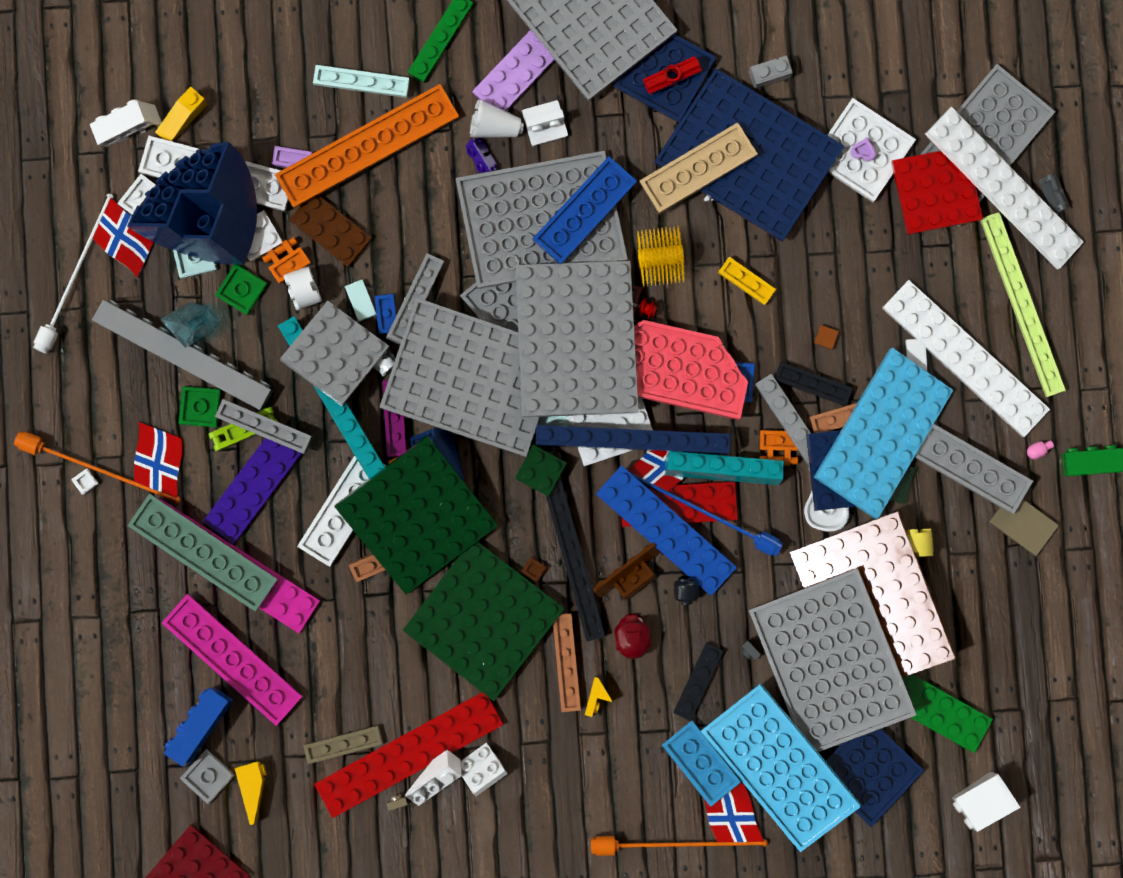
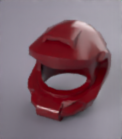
[614,614,651,659]

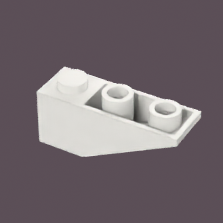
[405,750,461,806]

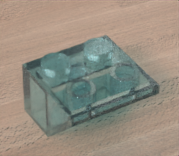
[161,303,220,348]

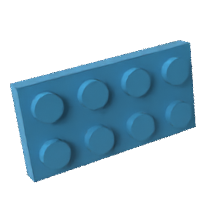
[662,721,741,807]

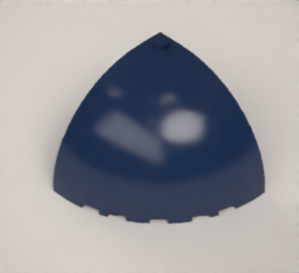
[127,142,257,265]

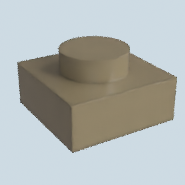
[386,794,409,811]

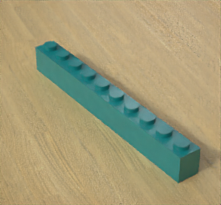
[278,316,385,479]

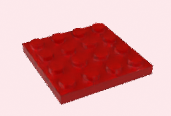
[891,151,983,235]

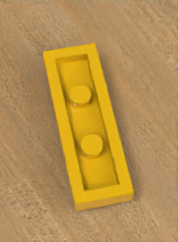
[718,257,776,306]

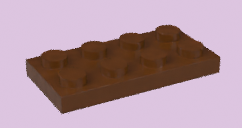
[289,195,372,268]

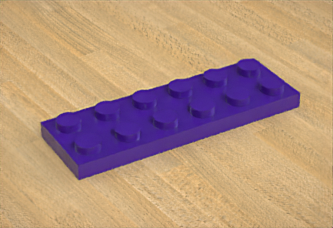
[203,438,302,545]

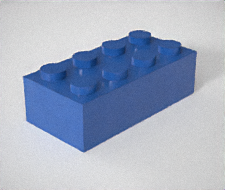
[164,687,234,767]

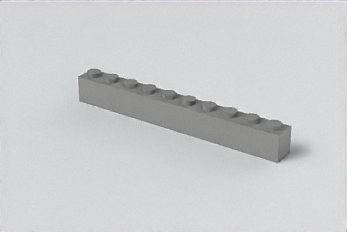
[92,300,273,411]

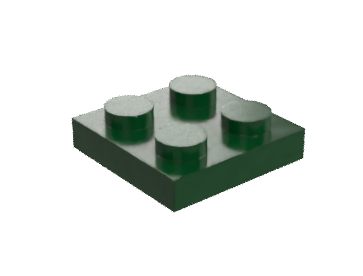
[515,445,567,497]

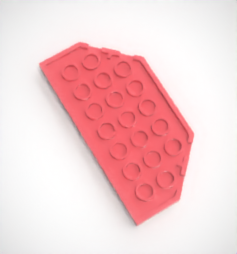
[634,320,748,420]

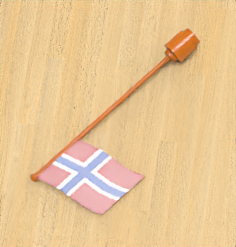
[14,422,182,504]
[590,783,768,856]

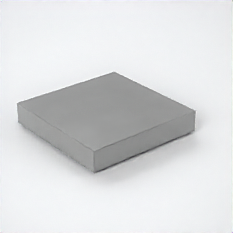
[180,749,235,804]

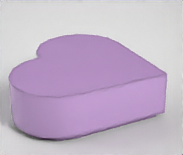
[850,137,876,162]

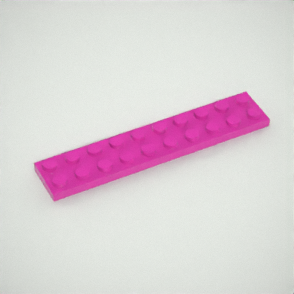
[158,498,320,633]

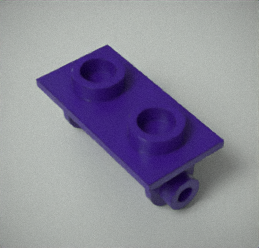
[465,138,498,173]

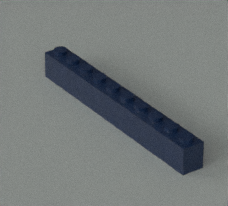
[536,425,730,454]

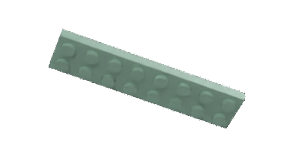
[127,494,278,612]

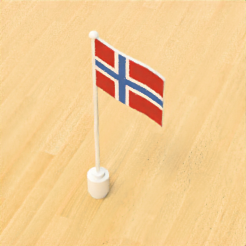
[33,194,154,354]

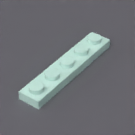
[313,65,410,98]

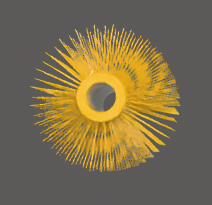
[637,226,685,287]

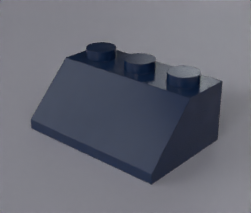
[409,428,465,481]

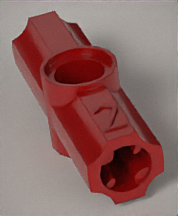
[643,56,702,95]

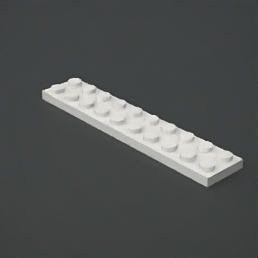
[925,107,1083,269]
[882,280,1050,437]

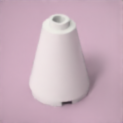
[470,99,524,138]

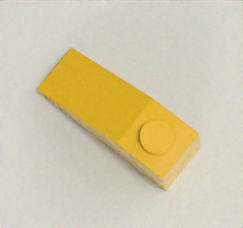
[155,86,208,142]
[235,761,267,825]

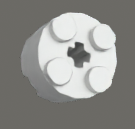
[283,266,322,311]

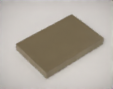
[989,499,1059,556]

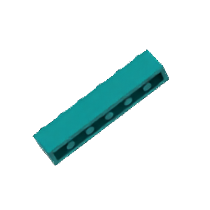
[665,451,784,485]

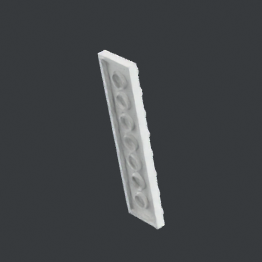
[138,136,289,212]

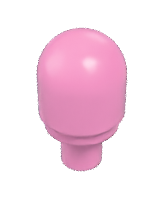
[1027,440,1054,459]

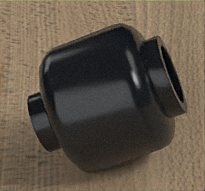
[674,576,699,605]

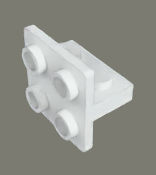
[522,100,568,146]

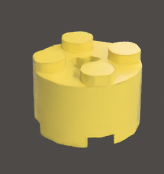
[906,529,934,557]

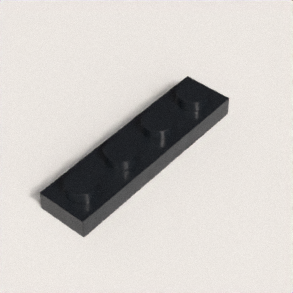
[774,362,853,407]
[673,643,724,721]

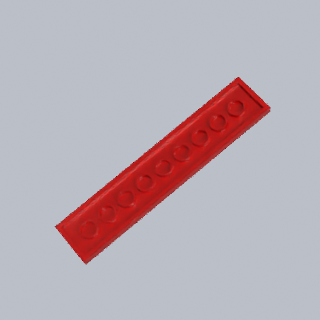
[314,692,504,818]

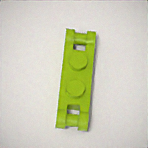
[208,407,278,452]

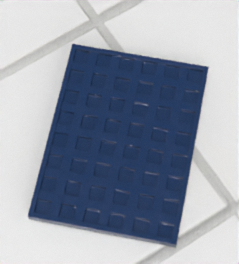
[654,68,844,242]

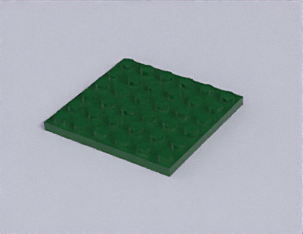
[334,435,498,595]
[403,542,565,701]

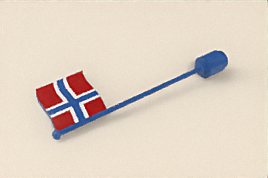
[627,430,783,556]

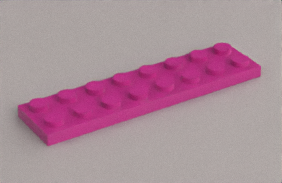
[162,594,303,726]

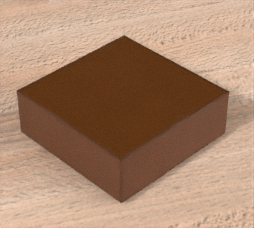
[520,557,547,583]

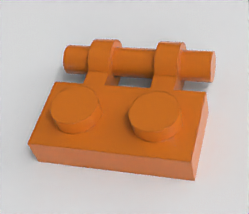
[262,237,311,284]
[759,430,798,466]

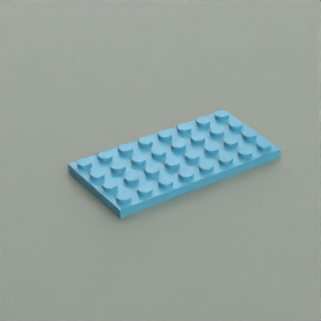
[814,348,953,519]
[701,683,861,852]

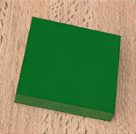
[215,264,268,316]
[179,386,221,428]

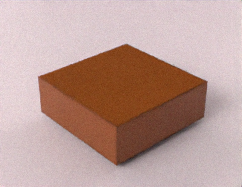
[814,325,839,350]

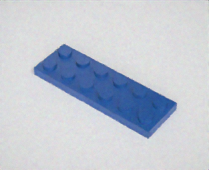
[532,156,637,264]

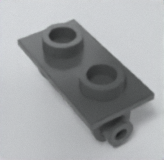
[1038,173,1070,214]

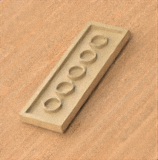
[640,123,758,214]

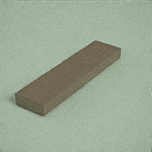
[303,725,384,764]

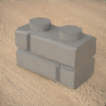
[749,55,792,89]

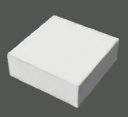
[71,468,99,495]

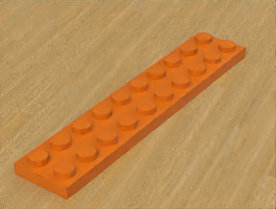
[274,84,459,209]

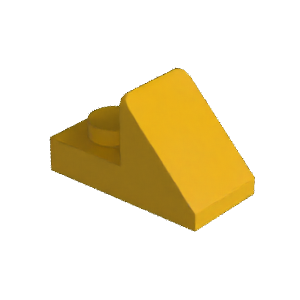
[585,677,612,717]

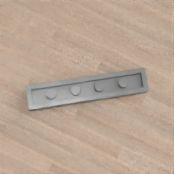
[386,253,444,344]
[755,374,810,465]
[215,399,312,454]

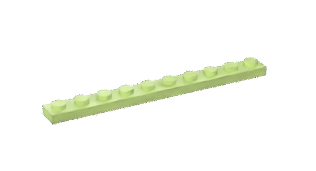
[981,212,1066,397]

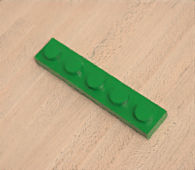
[408,0,473,83]

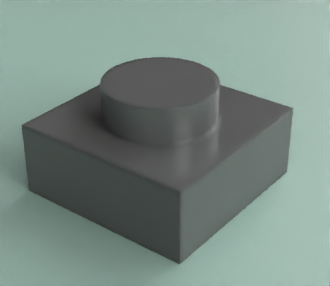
[741,640,761,660]

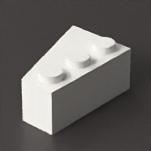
[90,99,162,147]

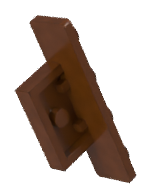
[593,543,660,601]

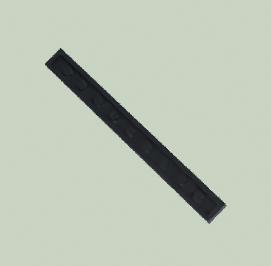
[545,451,605,642]

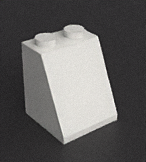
[952,771,1020,832]

